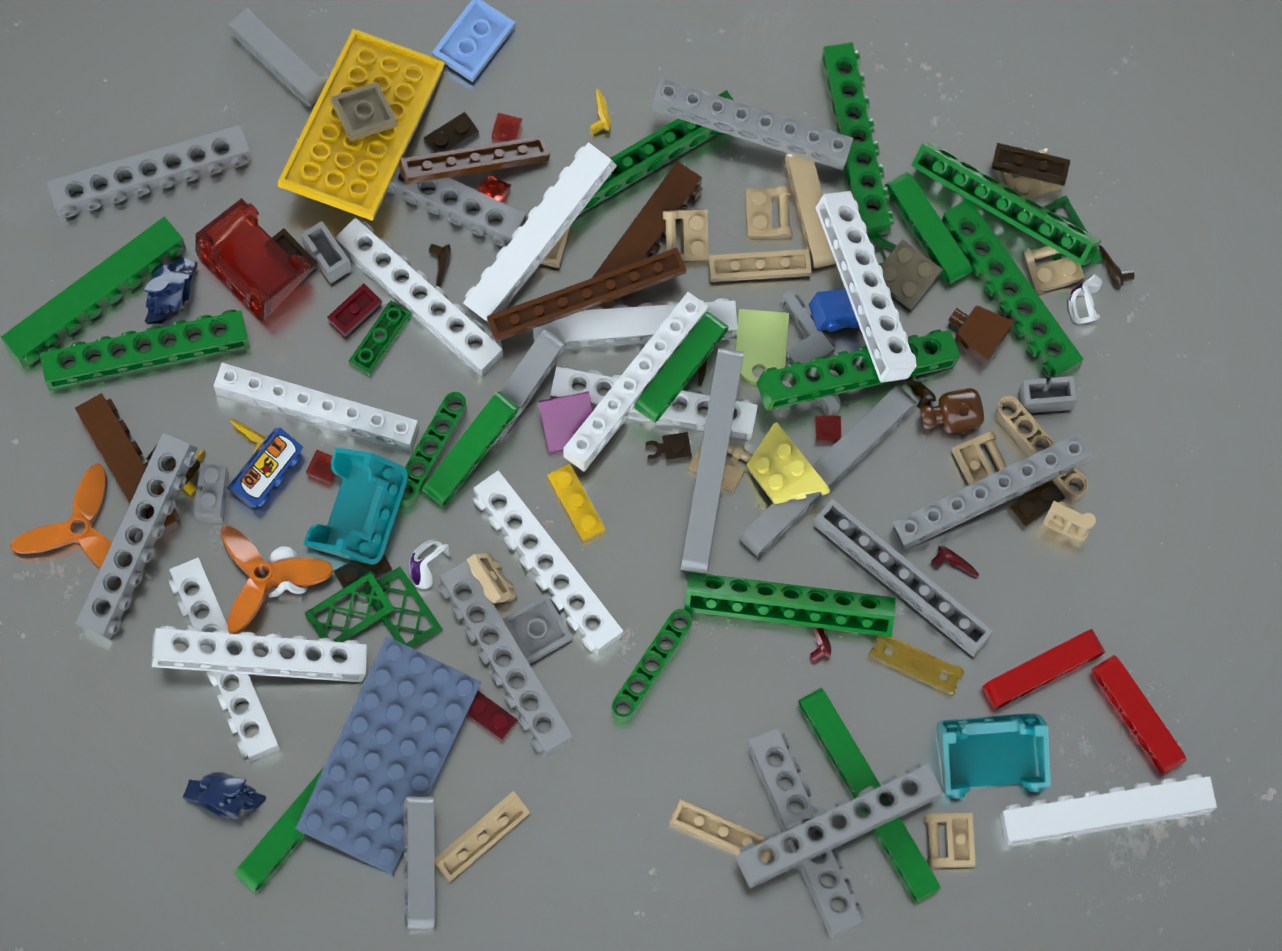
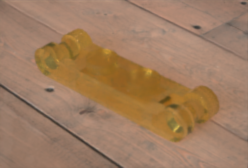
[869,635,965,695]

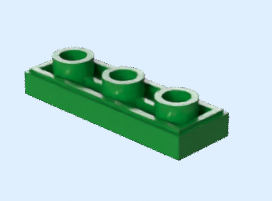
[349,300,412,376]

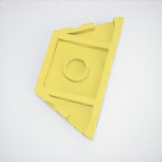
[746,422,830,504]

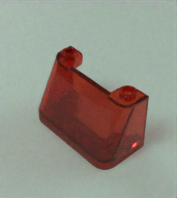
[195,198,310,321]

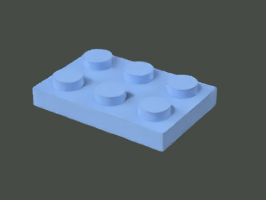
[432,0,516,82]

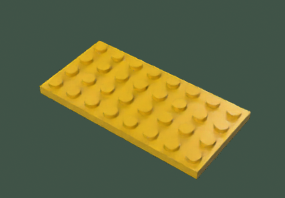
[278,29,445,221]

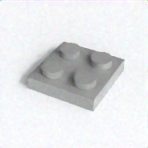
[502,594,573,664]

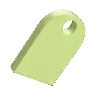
[735,309,789,386]

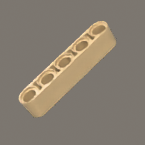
[785,154,836,269]
[995,396,1088,502]

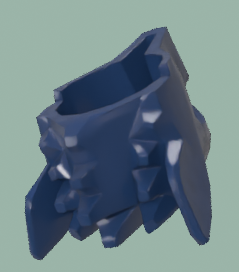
[143,256,197,323]
[182,772,266,819]

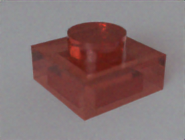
[491,113,522,142]
[477,175,511,202]
[815,416,841,443]
[306,450,335,485]

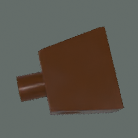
[948,306,1014,367]

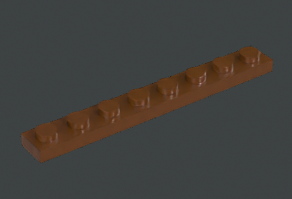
[486,248,686,342]

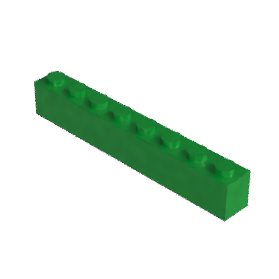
[1,216,186,367]

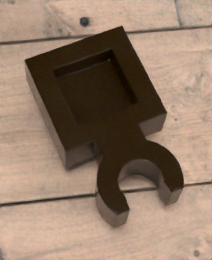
[645,432,692,463]

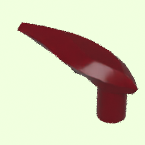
[931,546,980,577]
[810,627,831,662]

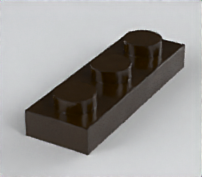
[991,143,1071,186]

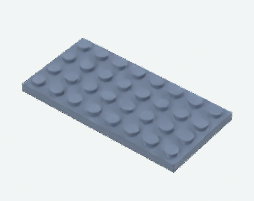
[295,636,481,874]

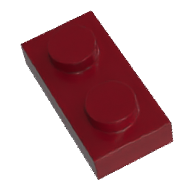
[327,283,382,337]
[466,690,518,742]

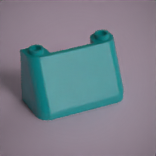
[303,447,408,564]
[937,713,1051,798]

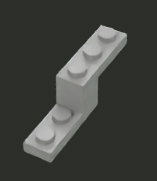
[780,290,841,419]

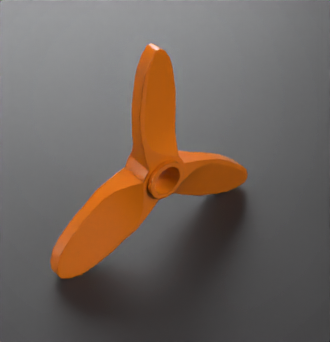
[10,463,128,580]
[221,526,333,634]

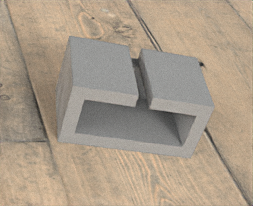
[301,221,352,284]
[1019,376,1077,413]
[194,463,229,524]

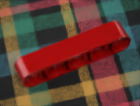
[982,629,1106,710]
[1091,655,1186,775]

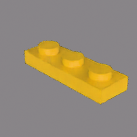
[547,463,606,543]

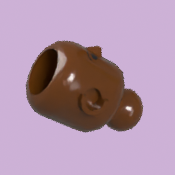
[920,388,984,435]

